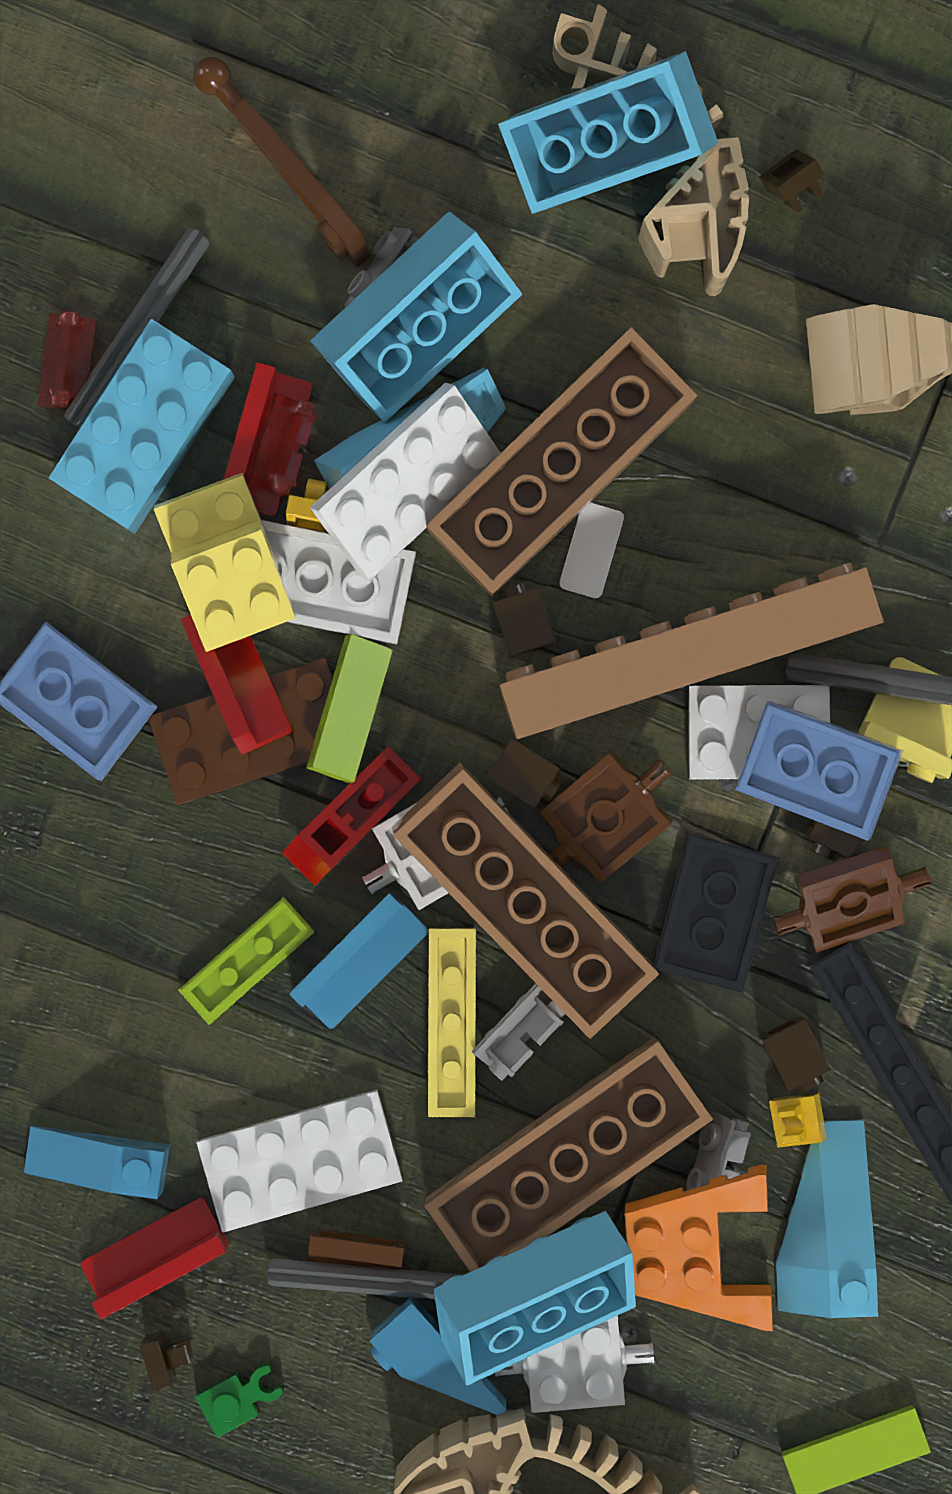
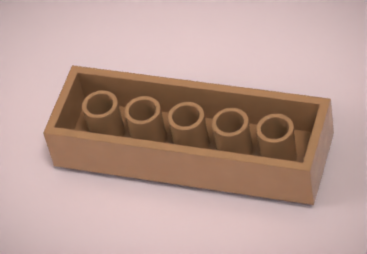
[426,327,698,597]
[391,763,659,1039]
[424,1036,713,1272]

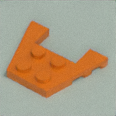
[625,1165,773,1331]

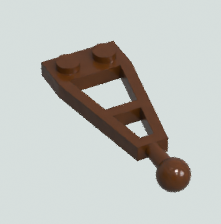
[193,57,371,268]

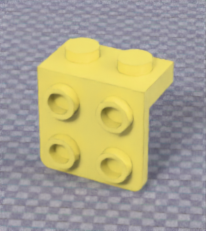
[858,657,952,783]

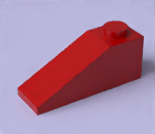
[282,746,421,886]

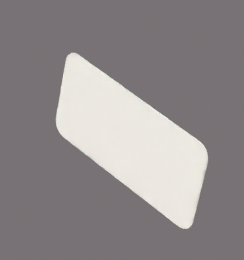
[559,503,624,598]

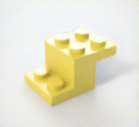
[154,472,296,652]

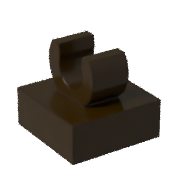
[759,149,824,212]
[140,1331,194,1391]

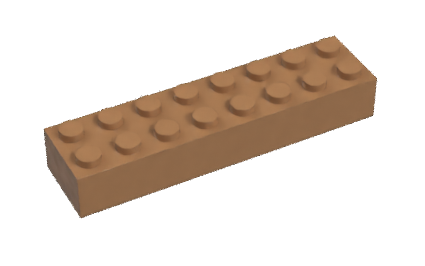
[499,563,884,740]

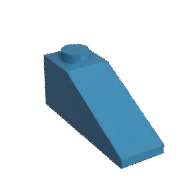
[24,1125,170,1199]
[370,1297,506,1416]

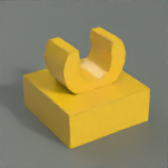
[286,478,329,534]
[769,1093,827,1148]

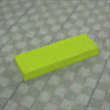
[306,634,393,783]
[178,896,315,1025]
[781,1405,931,1494]

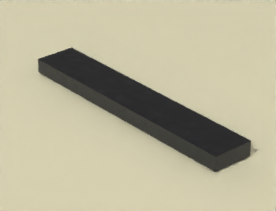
[808,942,952,1206]

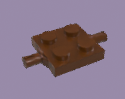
[539,750,673,883]
[772,846,931,953]

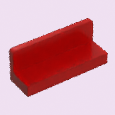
[223,362,313,517]
[180,614,292,755]
[81,1197,230,1320]

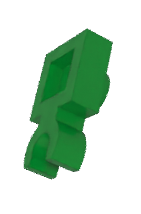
[195,1362,284,1438]

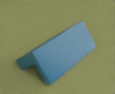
[289,891,428,1029]

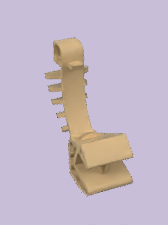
[552,4,749,296]
[806,304,952,415]
[394,1409,702,1494]

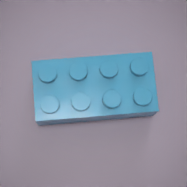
[498,51,718,214]
[310,211,522,423]
[49,319,235,534]
[434,1211,636,1386]

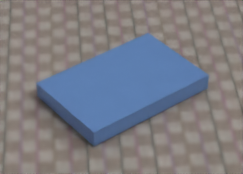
[0,622,158,781]
[735,701,903,841]

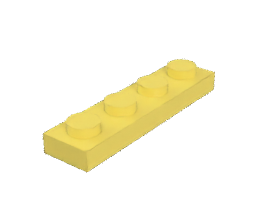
[428,928,476,1117]

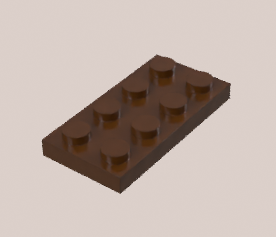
[149,658,333,805]

